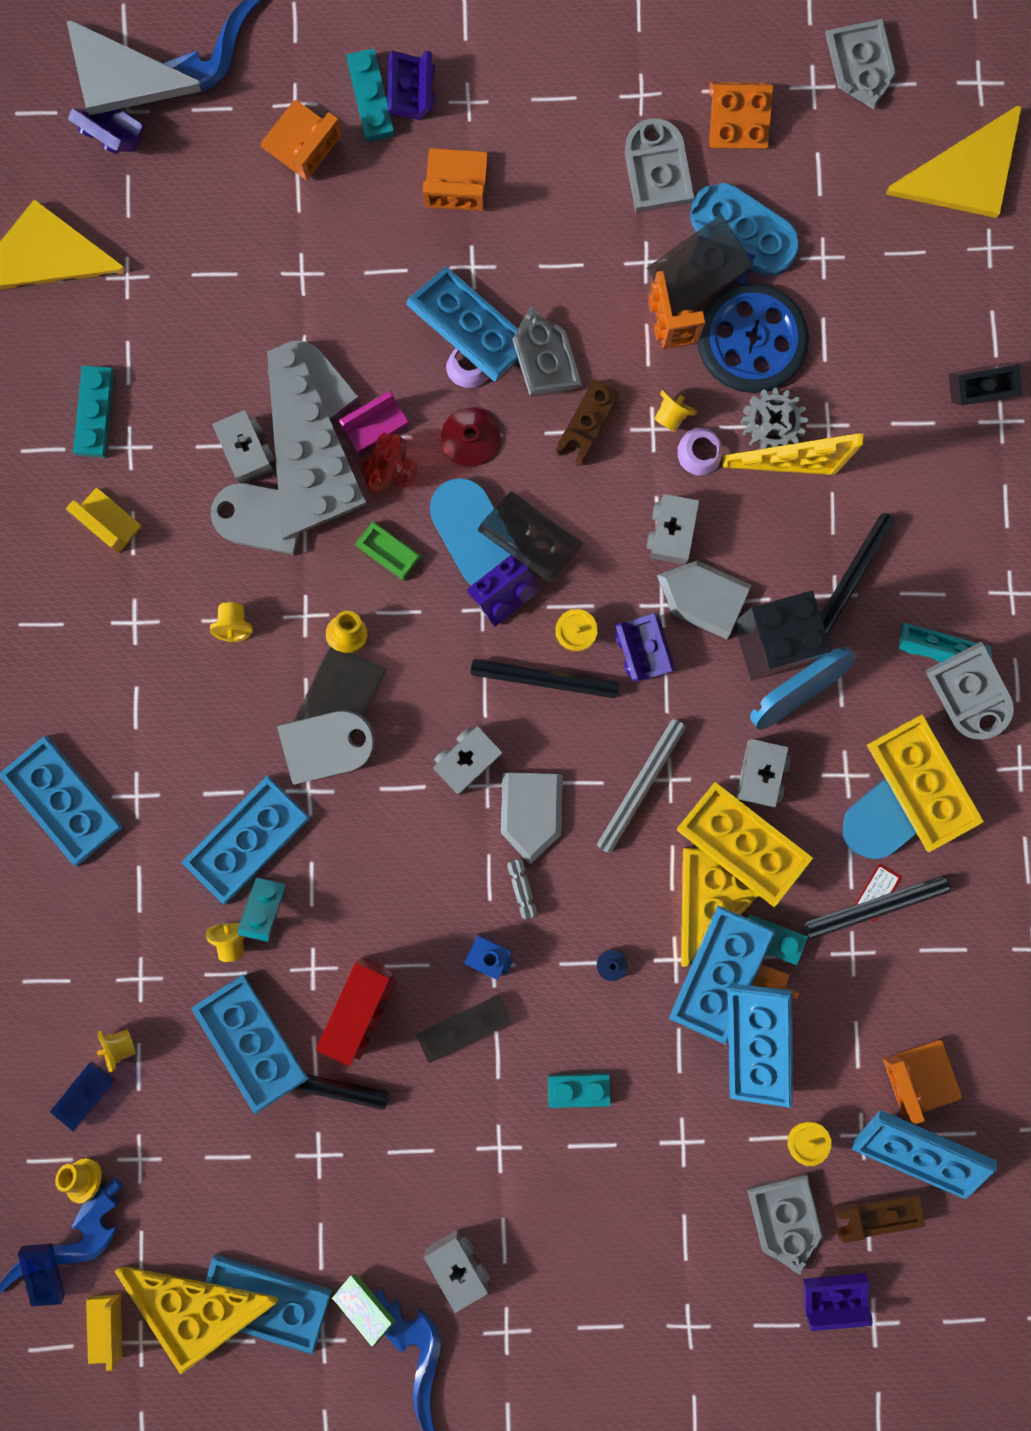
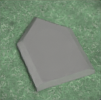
[825,19,896,109]
[512,306,582,397]
[657,560,751,640]
[501,773,563,864]
[747,1174,823,1275]

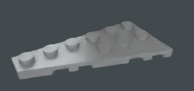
[267,340,367,540]

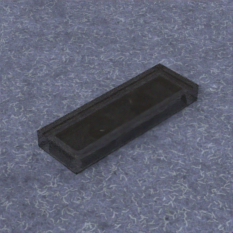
[416,994,512,1063]

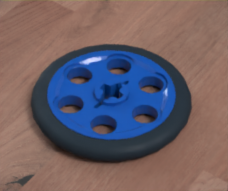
[697,283,809,393]

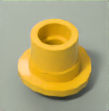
[654,390,697,432]
[210,602,252,642]
[555,609,598,651]
[325,611,368,653]
[206,923,245,962]
[97,1029,136,1072]
[787,1121,831,1166]
[55,1158,102,1204]

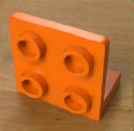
[709,82,773,149]
[261,100,342,181]
[423,148,487,211]
[648,271,705,350]
[882,1040,962,1125]

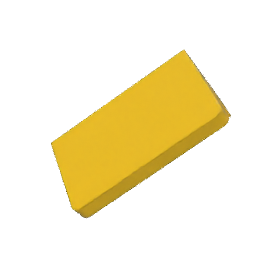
[66,488,141,553]
[86,1294,123,1371]

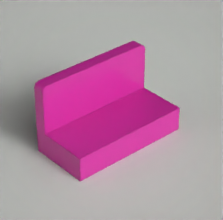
[339,391,409,455]

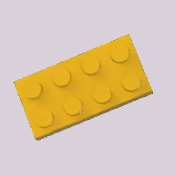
[866,715,984,852]
[677,782,813,907]

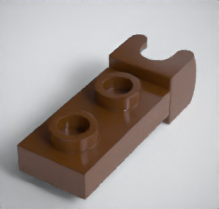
[556,379,620,466]
[832,1192,926,1243]

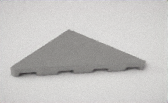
[66,20,201,116]

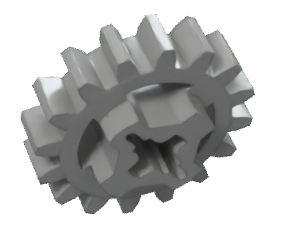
[741,388,808,450]

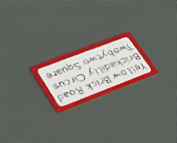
[854,864,901,922]

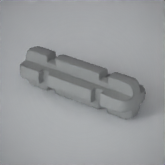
[507,859,537,919]

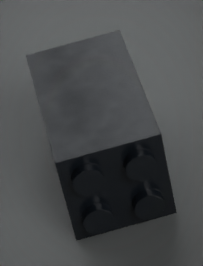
[734,590,831,680]

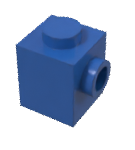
[464,933,514,980]

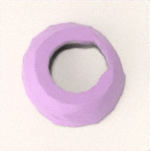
[446,348,489,388]
[678,428,723,476]

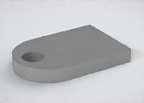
[625,118,694,213]
[268,341,359,422]
[211,483,299,556]
[925,642,1014,739]
[277,710,375,785]

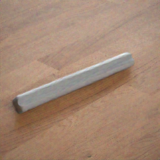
[597,719,686,853]

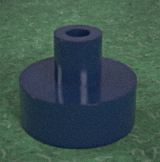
[596,949,627,981]

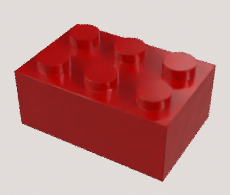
[315,957,396,1066]

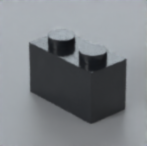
[949,362,1022,406]

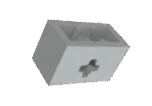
[212,410,275,484]
[646,494,699,565]
[433,726,503,795]
[735,739,791,807]
[424,1229,490,1313]

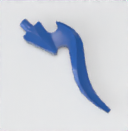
[162,0,263,94]
[0,1177,123,1294]
[374,1290,441,1431]

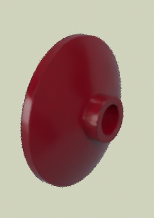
[441,408,500,467]

